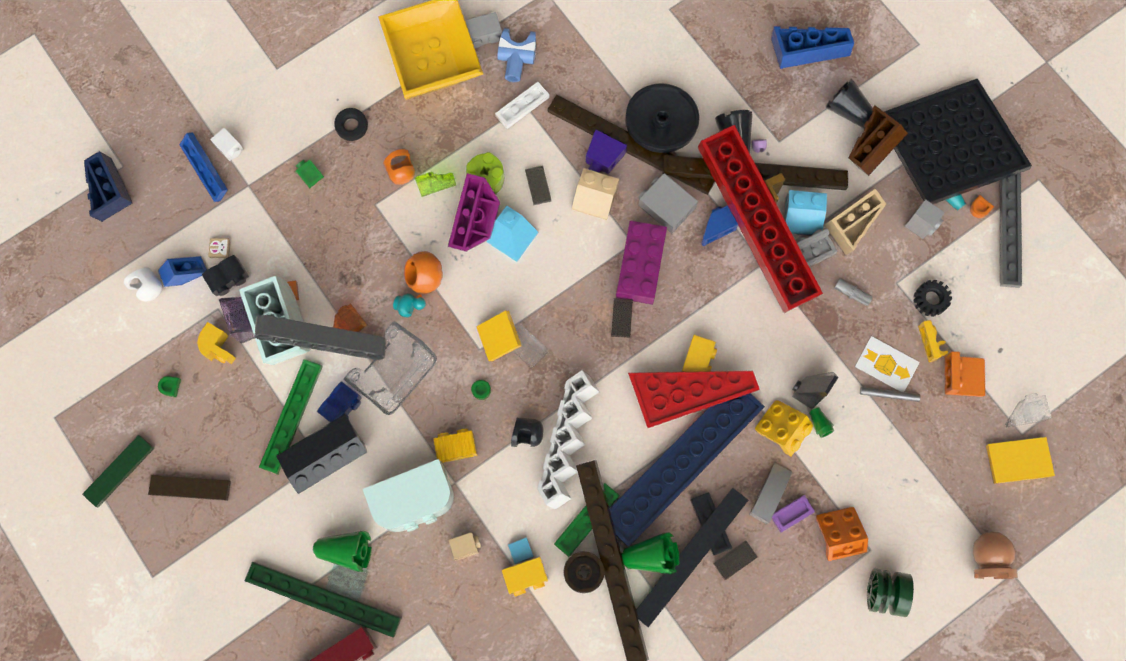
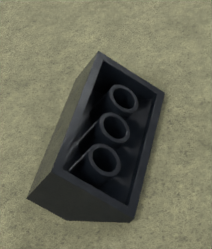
[276,414,367,494]

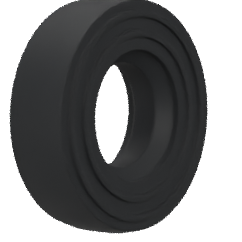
[334,108,368,141]

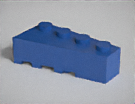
[771,26,854,69]

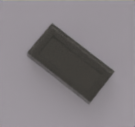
[525,166,551,206]
[611,298,633,338]
[713,541,758,580]

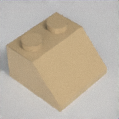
[572,168,619,220]

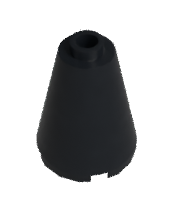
[826,79,873,129]
[715,110,752,153]

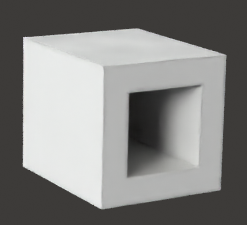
[210,128,243,161]

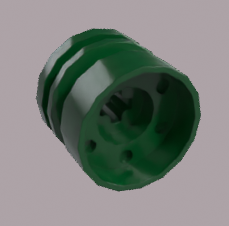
[867,568,914,617]

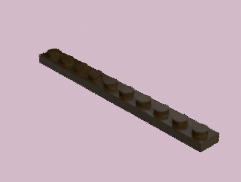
[548,94,715,195]
[662,155,848,190]
[576,460,649,661]

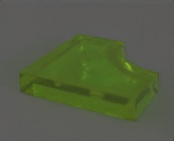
[415,171,456,197]

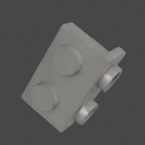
[796,229,838,267]

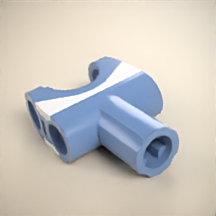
[498,28,536,82]

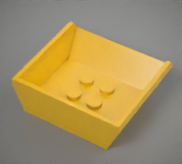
[378,0,483,100]

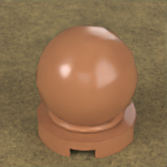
[972,532,1018,579]

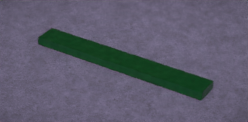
[244,562,402,638]

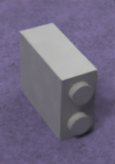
[638,173,698,234]

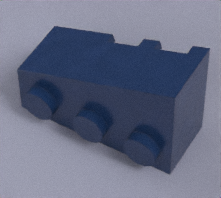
[84,151,133,222]

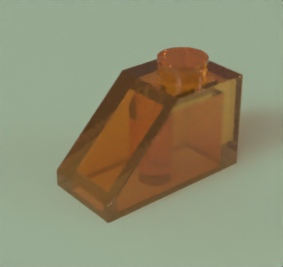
[333,303,367,332]

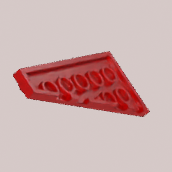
[628,371,760,428]

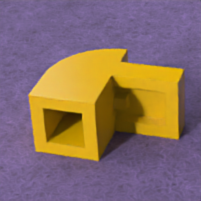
[197,322,236,364]

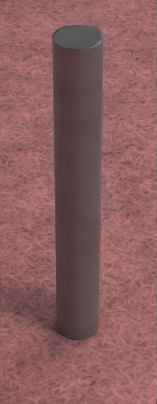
[860,387,920,402]

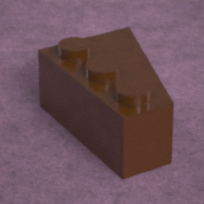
[848,105,908,176]

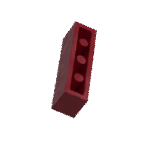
[310,627,377,661]

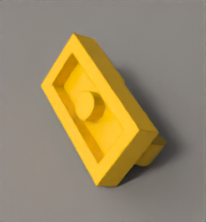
[918,320,949,362]

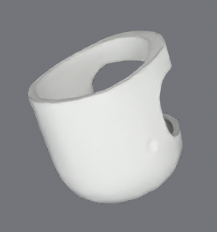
[124,268,162,302]

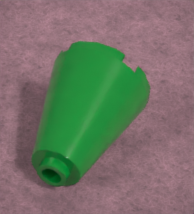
[313,531,372,572]
[621,532,679,574]

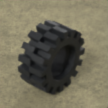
[913,280,952,317]

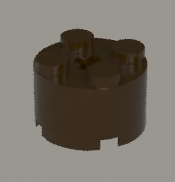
[564,551,604,594]

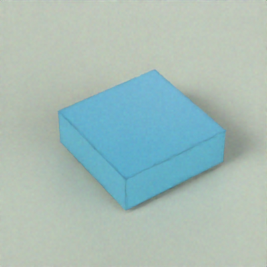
[508,537,534,564]

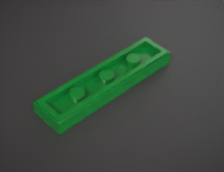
[554,483,620,557]

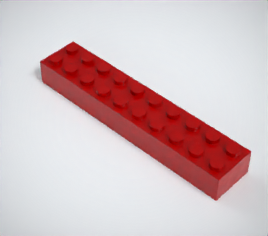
[698,125,823,313]

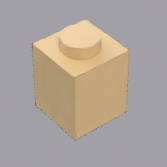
[449,532,481,561]

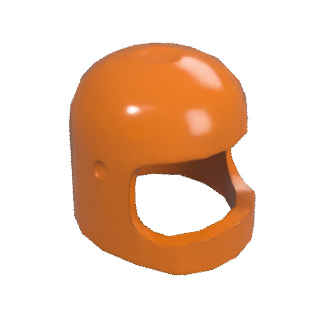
[383,149,415,185]

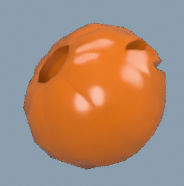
[404,251,443,294]

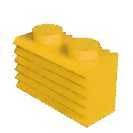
[433,428,478,463]

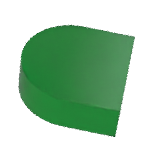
[158,376,181,398]

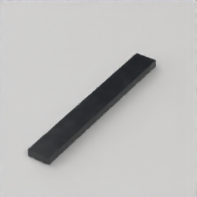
[636,488,749,628]

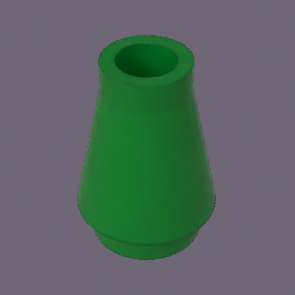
[809,407,834,438]

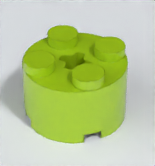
[466,152,505,194]

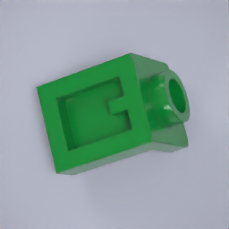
[294,159,324,189]

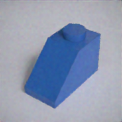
[701,205,738,246]
[158,256,207,287]

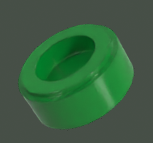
[471,380,491,400]

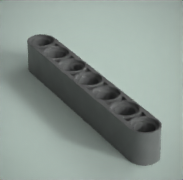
[254,315,386,360]

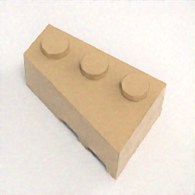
[824,189,886,255]

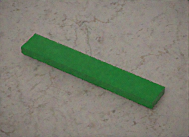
[259,359,323,474]

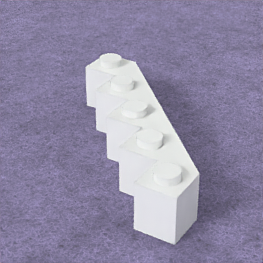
[537,370,599,509]

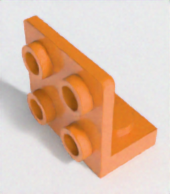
[945,351,985,397]
[816,507,868,561]

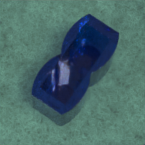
[317,381,362,423]

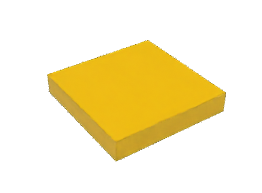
[476,310,522,361]

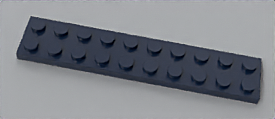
[610,393,765,547]

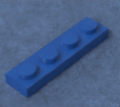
[179,132,228,202]

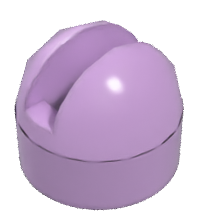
[752,139,767,153]

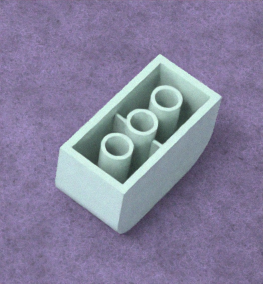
[239,276,311,365]
[363,459,454,532]

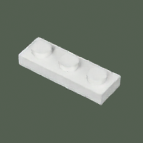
[495,82,549,129]

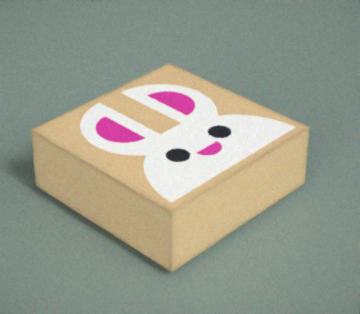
[208,238,230,258]

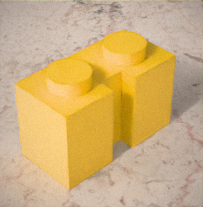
[681,335,717,372]
[502,557,548,597]

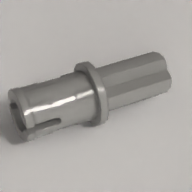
[834,278,872,306]

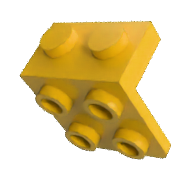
[755,400,813,457]

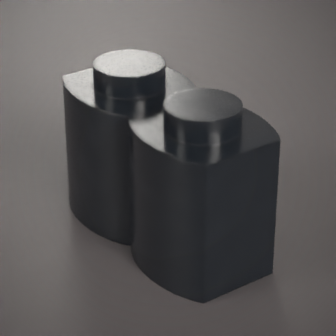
[202,255,249,296]

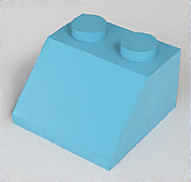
[784,190,827,236]

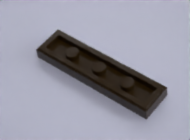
[148,475,231,501]

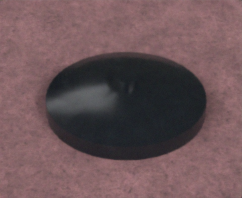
[625,83,699,153]

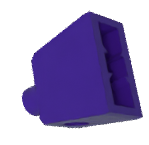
[586,130,627,174]

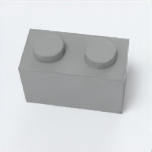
[465,12,502,48]
[904,199,945,239]

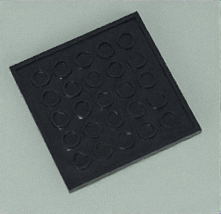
[884,78,1032,204]

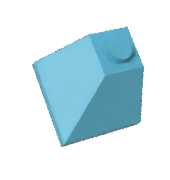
[486,206,538,262]

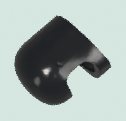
[511,417,544,447]

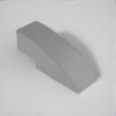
[749,463,792,524]

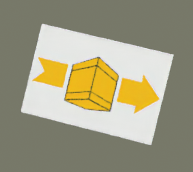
[855,336,920,392]

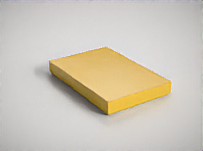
[986,437,1055,484]

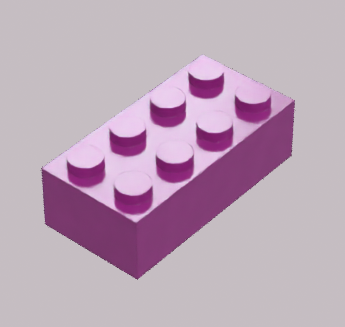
[616,221,667,305]

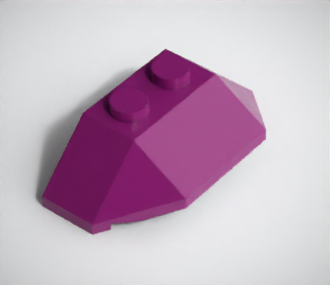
[448,173,500,252]

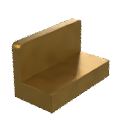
[764,173,785,204]

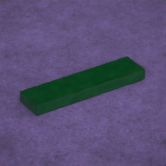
[82,435,154,508]

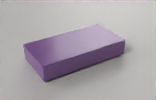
[772,495,815,533]

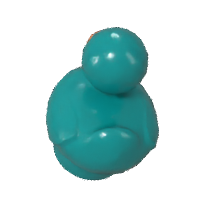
[393,293,426,317]

